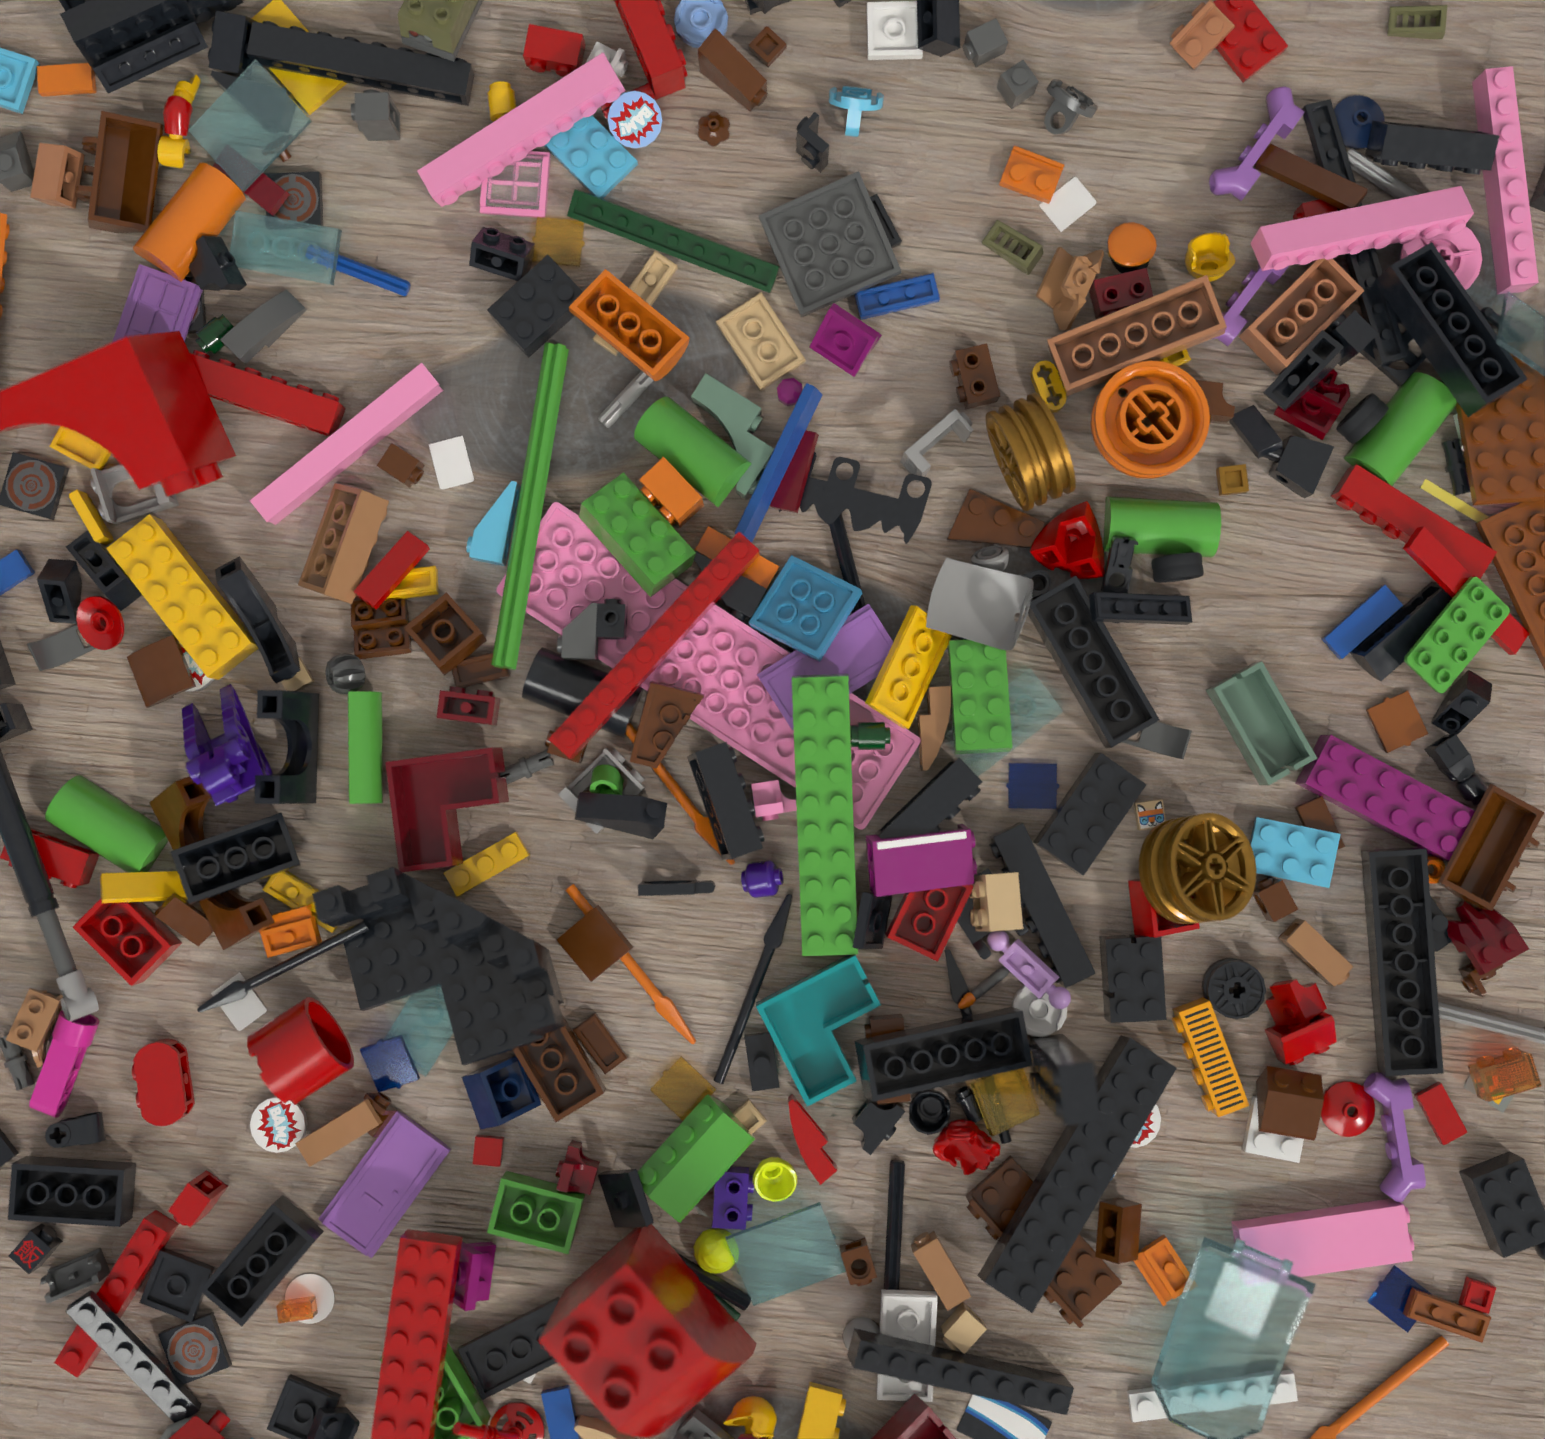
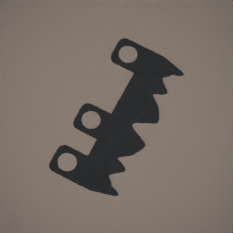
[779,451,932,544]

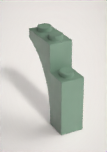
[691,373,774,499]

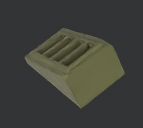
[1387,5,1447,39]
[982,220,1044,275]

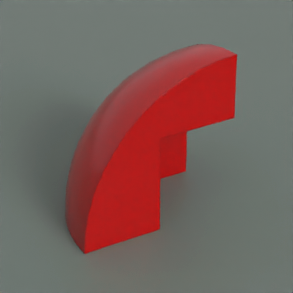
[1030,501,1105,579]

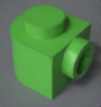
[590,764,624,795]

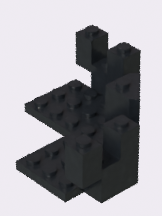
[312,867,565,1066]

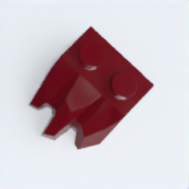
[1274,369,1350,441]
[1447,901,1529,975]

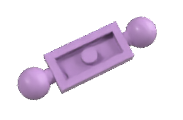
[987,930,1071,1009]

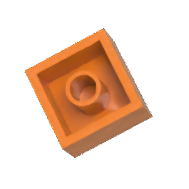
[639,457,704,528]

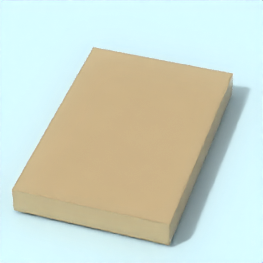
[716,292,806,391]

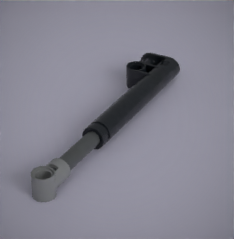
[0,748,99,1022]

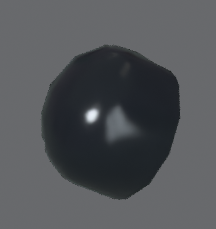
[909,1089,951,1135]

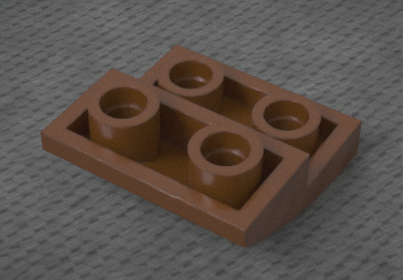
[351,598,412,659]
[127,635,196,708]

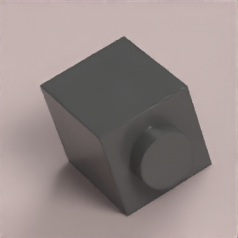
[963,18,1008,67]
[996,60,1039,109]

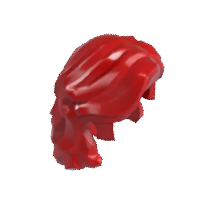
[933,1119,1001,1175]

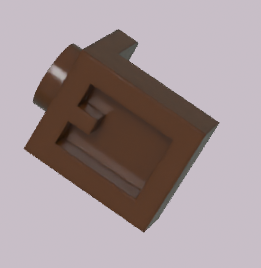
[1458,962,1504,997]
[363,1092,397,1137]

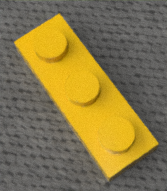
[444,832,530,897]

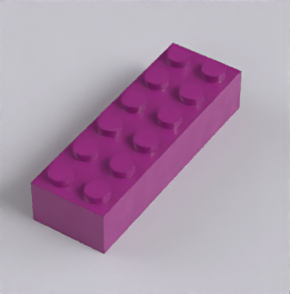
[1295,735,1475,862]

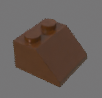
[1256,1066,1324,1141]

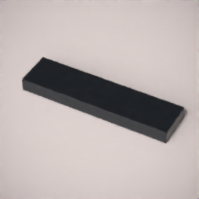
[1089,592,1193,625]

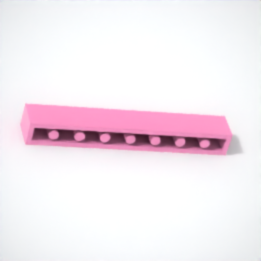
[417,52,626,207]
[1472,66,1539,295]
[1251,186,1474,271]

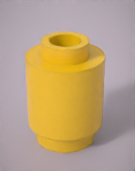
[487,81,516,122]

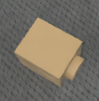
[941,1302,987,1354]

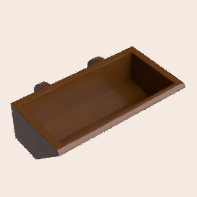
[76,111,164,234]
[1438,784,1544,911]

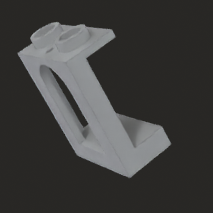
[900,409,973,482]
[90,464,179,525]
[558,748,646,834]

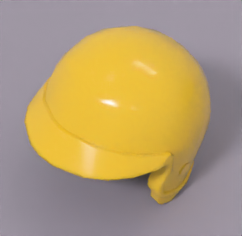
[1185,232,1235,282]
[723,1396,777,1439]

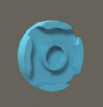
[828,86,884,137]

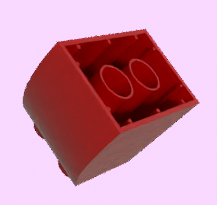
[538,1224,757,1438]

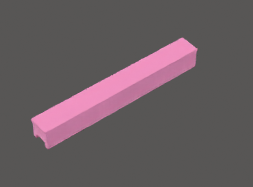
[250,363,443,525]

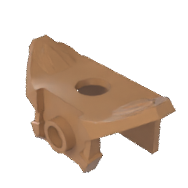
[1036,247,1104,330]
[6,988,63,1068]

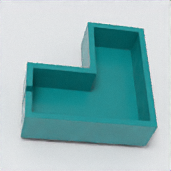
[756,955,881,1107]

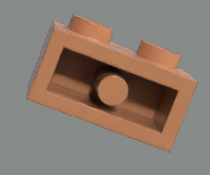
[30,143,85,209]

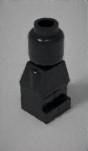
[1424,734,1487,805]

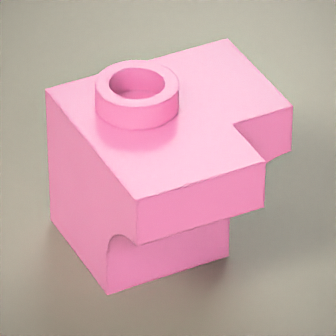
[751,780,797,821]

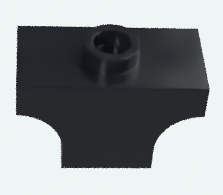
[189,235,247,291]
[852,1099,905,1156]

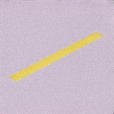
[1420,479,1489,522]

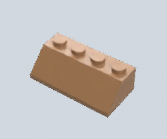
[298,483,389,604]

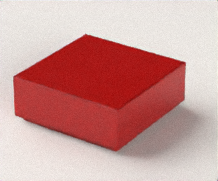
[473,1135,504,1167]
[1458,1276,1497,1314]

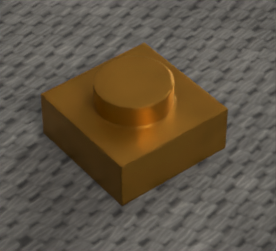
[1216,464,1249,496]

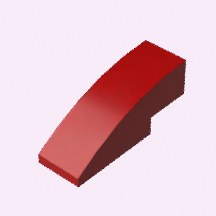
[788,1094,837,1185]

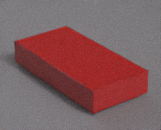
[1414,1082,1468,1145]

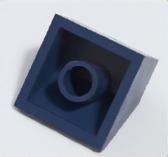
[462,1055,541,1129]

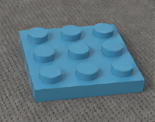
[749,555,863,662]

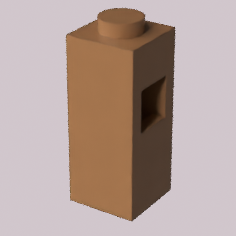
[1278,918,1353,987]
[911,1231,971,1311]

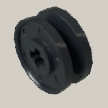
[1201,958,1266,1019]

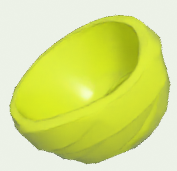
[753,1157,797,1202]
[694,1228,739,1274]

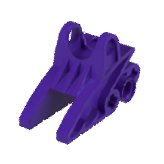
[182,684,274,806]

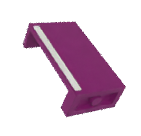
[866,824,977,897]

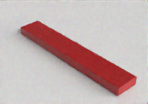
[1403,526,1529,655]

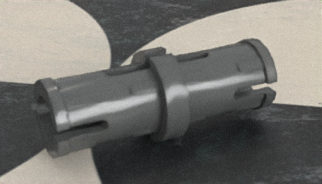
[500,749,554,784]
[0,1035,35,1091]

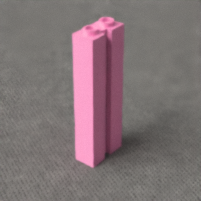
[1231,1198,1414,1285]

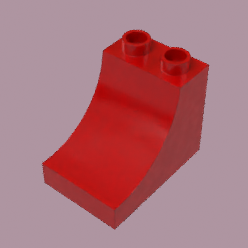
[0,331,236,497]

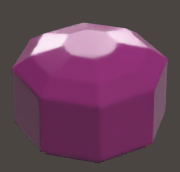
[777,378,803,406]

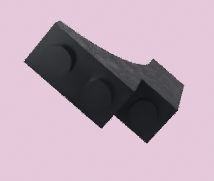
[215,556,301,684]

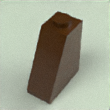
[697,28,768,112]

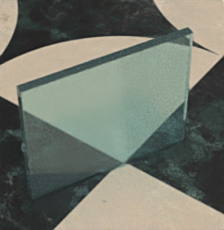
[188,59,312,192]
[1496,292,1545,376]
[726,1202,846,1306]

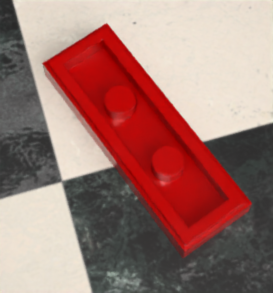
[353,531,430,610]

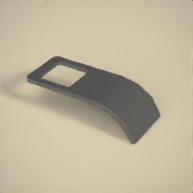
[27,624,96,671]
[1122,722,1192,760]

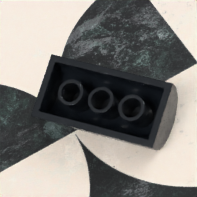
[522,647,644,738]
[171,813,300,905]

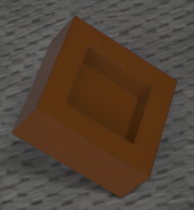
[748,26,787,67]

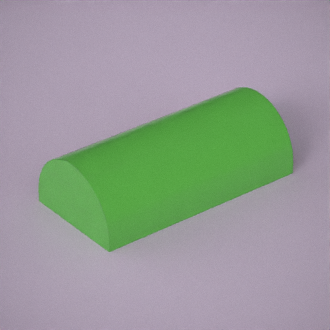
[1343,372,1457,486]
[634,397,752,507]
[1103,496,1221,557]
[348,691,383,804]
[45,775,168,873]

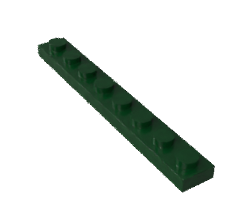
[567,189,780,293]

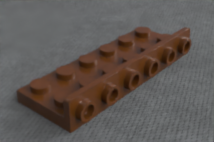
[965,1155,1122,1328]

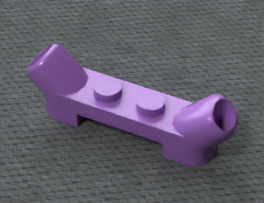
[1209,87,1305,201]
[1213,260,1289,347]
[1363,1072,1426,1202]

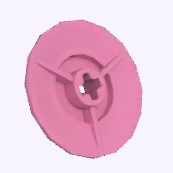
[1400,226,1482,290]

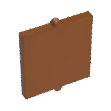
[1366,691,1428,753]

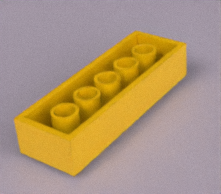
[106,514,258,680]

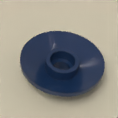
[1334,95,1385,150]

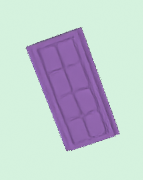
[112,264,203,342]
[757,604,893,731]
[318,1111,451,1259]

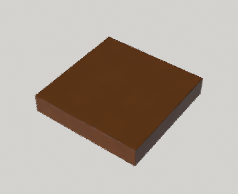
[556,905,633,982]

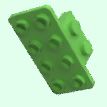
[1404,577,1510,693]

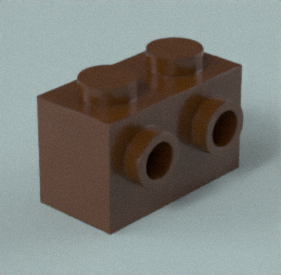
[949,343,1000,410]
[1095,1197,1142,1264]

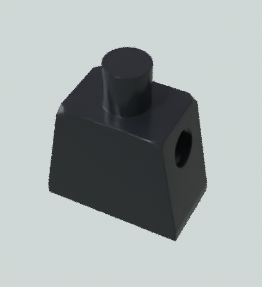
[1263,436,1334,498]

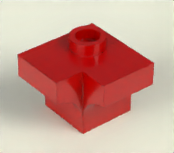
[1265,979,1327,1026]

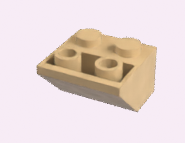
[969,872,1023,932]

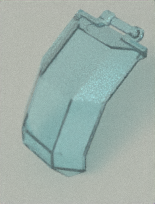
[1151,1237,1316,1439]

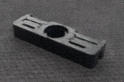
[1100,535,1138,623]

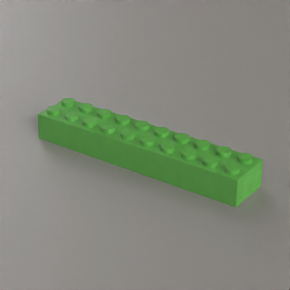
[792,674,858,956]

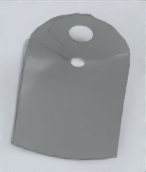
[926,558,1033,650]

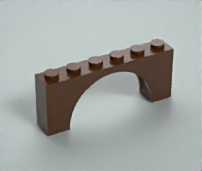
[149,776,275,950]

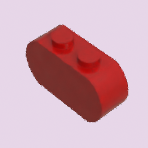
[132,1038,195,1126]

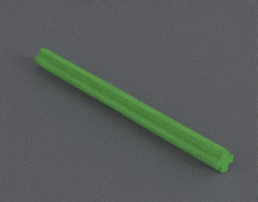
[491,342,569,670]

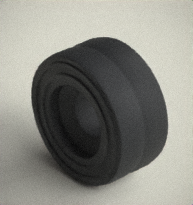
[1336,393,1389,444]
[1151,552,1204,583]

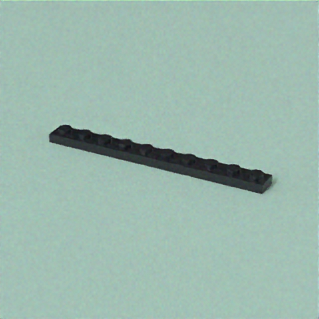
[1302,99,1408,366]

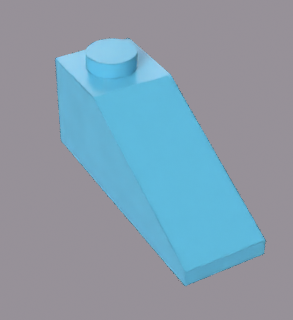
[466,481,521,566]

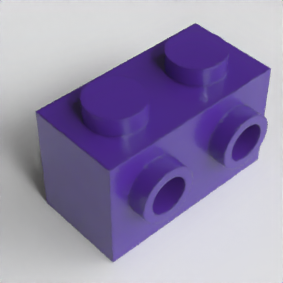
[712,1166,754,1230]

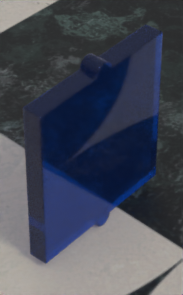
[1006,763,1060,809]
[360,1035,420,1092]
[1367,1265,1433,1333]

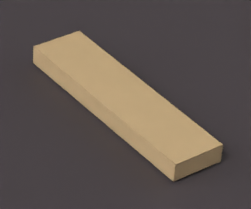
[593,250,678,356]

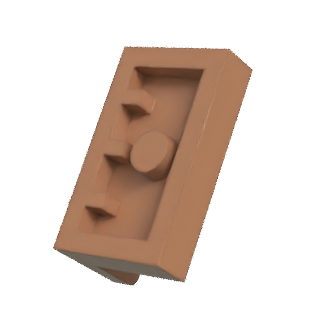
[1170,0,1235,70]

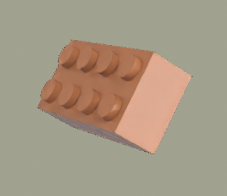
[1239,258,1365,375]

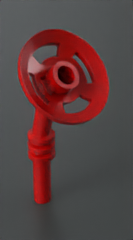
[453,1402,544,1439]

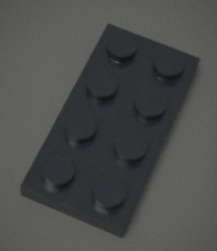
[458,1297,560,1400]

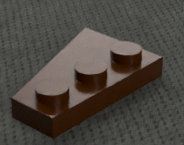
[947,489,1045,548]
[629,681,704,768]

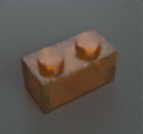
[276,1296,318,1323]

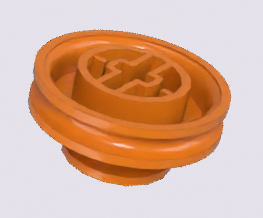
[1091,361,1210,479]

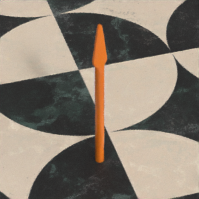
[626,723,735,865]
[565,884,696,1045]
[1310,1335,1449,1439]

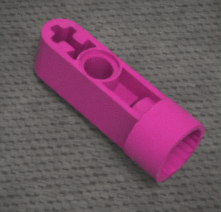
[29,1010,99,1118]

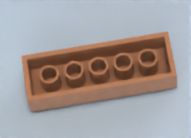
[1047,275,1227,396]

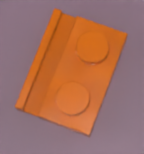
[999,145,1065,204]
[260,904,322,958]
[1134,1234,1196,1306]

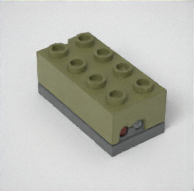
[397,0,483,62]

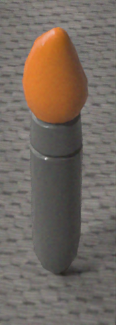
[958,966,1010,1009]

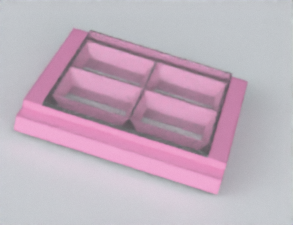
[480,151,550,218]

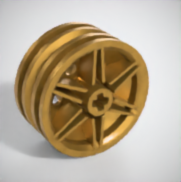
[985,393,1076,511]
[1139,813,1256,924]

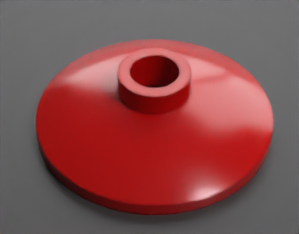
[76,596,124,650]
[1321,1081,1375,1137]

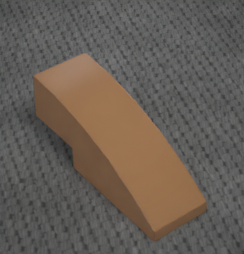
[917,686,951,771]
[295,1099,382,1167]

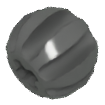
[325,653,365,694]

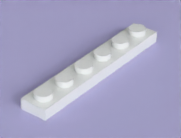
[1127,1369,1298,1422]

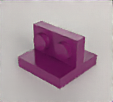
[809,303,882,377]
[453,1241,496,1311]

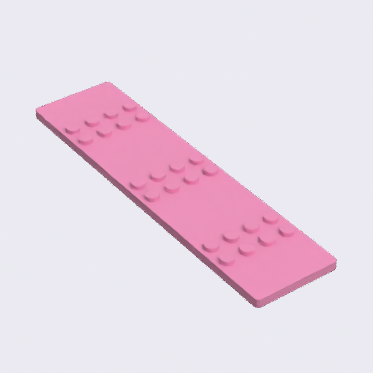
[496,502,921,830]

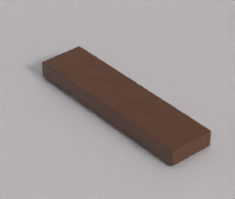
[1255,143,1368,210]

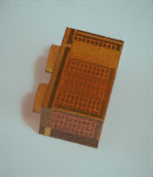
[1467,1048,1542,1102]

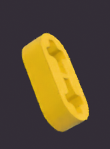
[1030,360,1067,413]

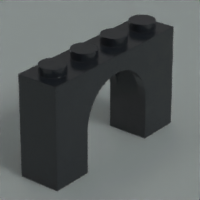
[254,690,319,804]

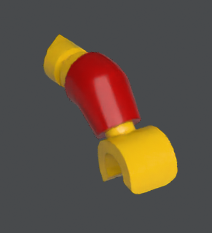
[157,75,201,168]

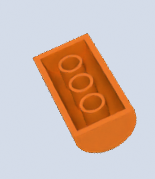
[133,162,246,282]
[569,269,690,381]

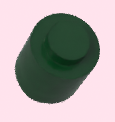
[195,314,234,355]
[851,722,891,750]

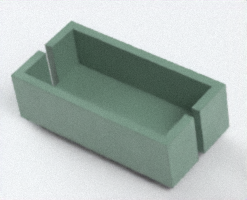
[1206,661,1317,785]

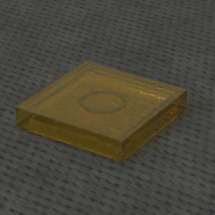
[970,1068,1040,1136]

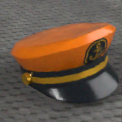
[1108,222,1156,274]

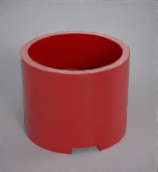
[247,997,354,1105]

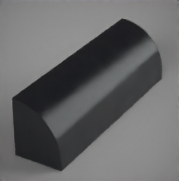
[1350,582,1452,681]

